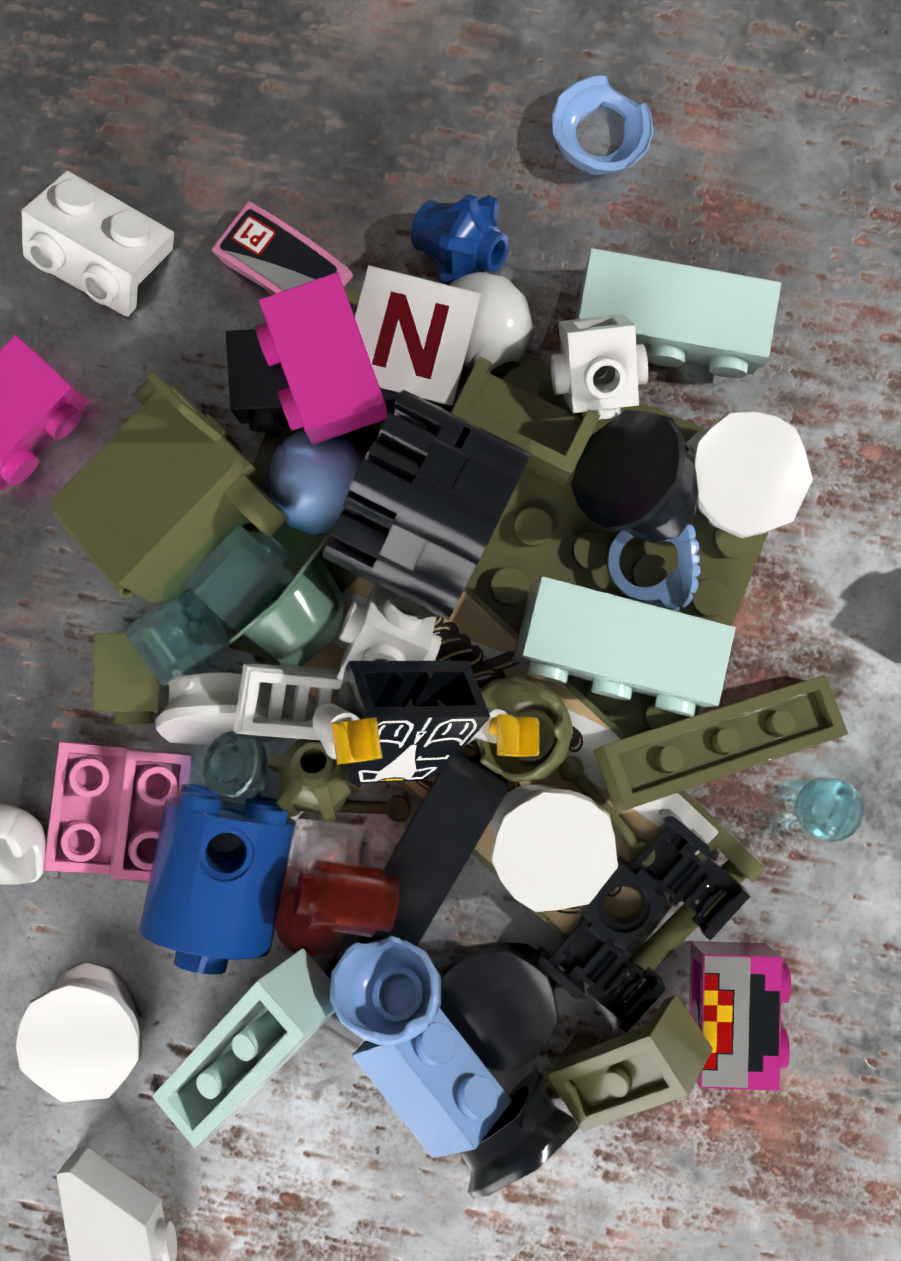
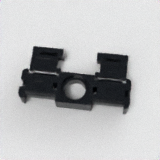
[538,809,751,1033]

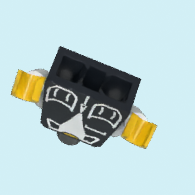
[313,661,539,793]

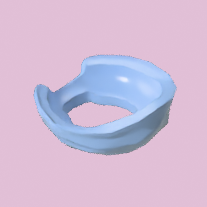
[552,75,654,175]

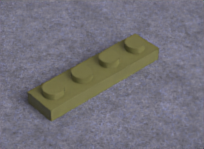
[593,675,849,814]

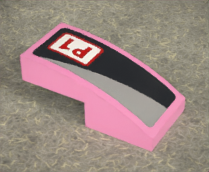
[211,201,353,296]

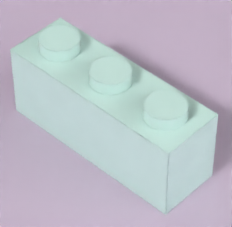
[575,248,782,378]
[513,576,736,717]
[152,948,335,1149]

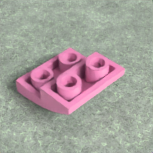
[44,740,192,881]

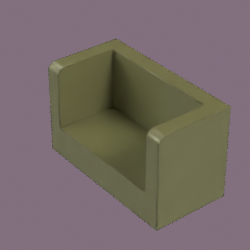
[451,356,600,486]
[547,995,713,1131]

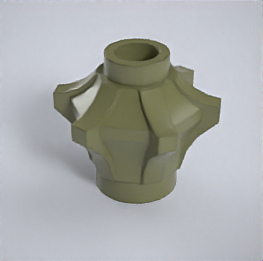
[267,739,362,823]

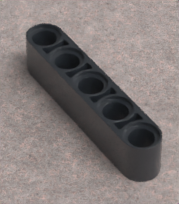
[319,751,511,1050]

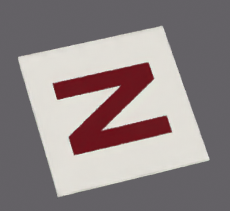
[355,265,481,406]

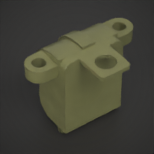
[49,369,289,603]

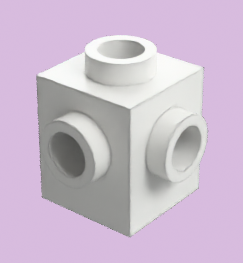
[550,314,648,420]
[337,584,442,680]

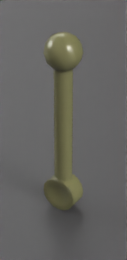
[558,756,655,867]
[287,795,411,822]

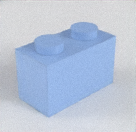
[352,1008,512,1158]

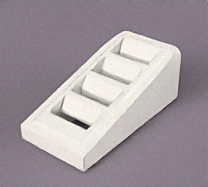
[233,664,342,740]

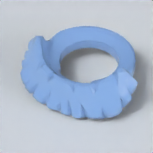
[606,524,701,612]

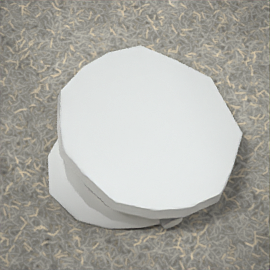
[687,411,813,538]
[155,673,285,746]
[490,784,618,912]
[16,962,143,1102]

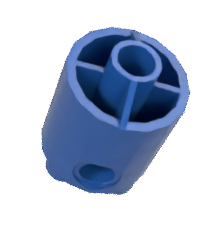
[139,784,296,975]

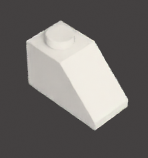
[56,1147,177,1261]

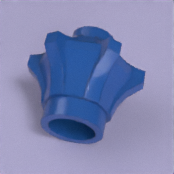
[411,194,509,285]

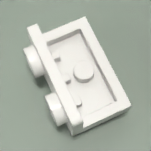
[21,170,174,317]

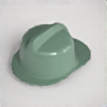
[228,525,344,666]

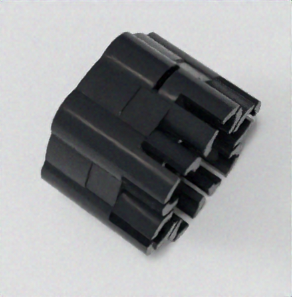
[322,389,532,620]

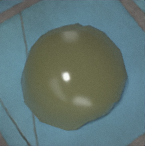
[475,676,573,782]

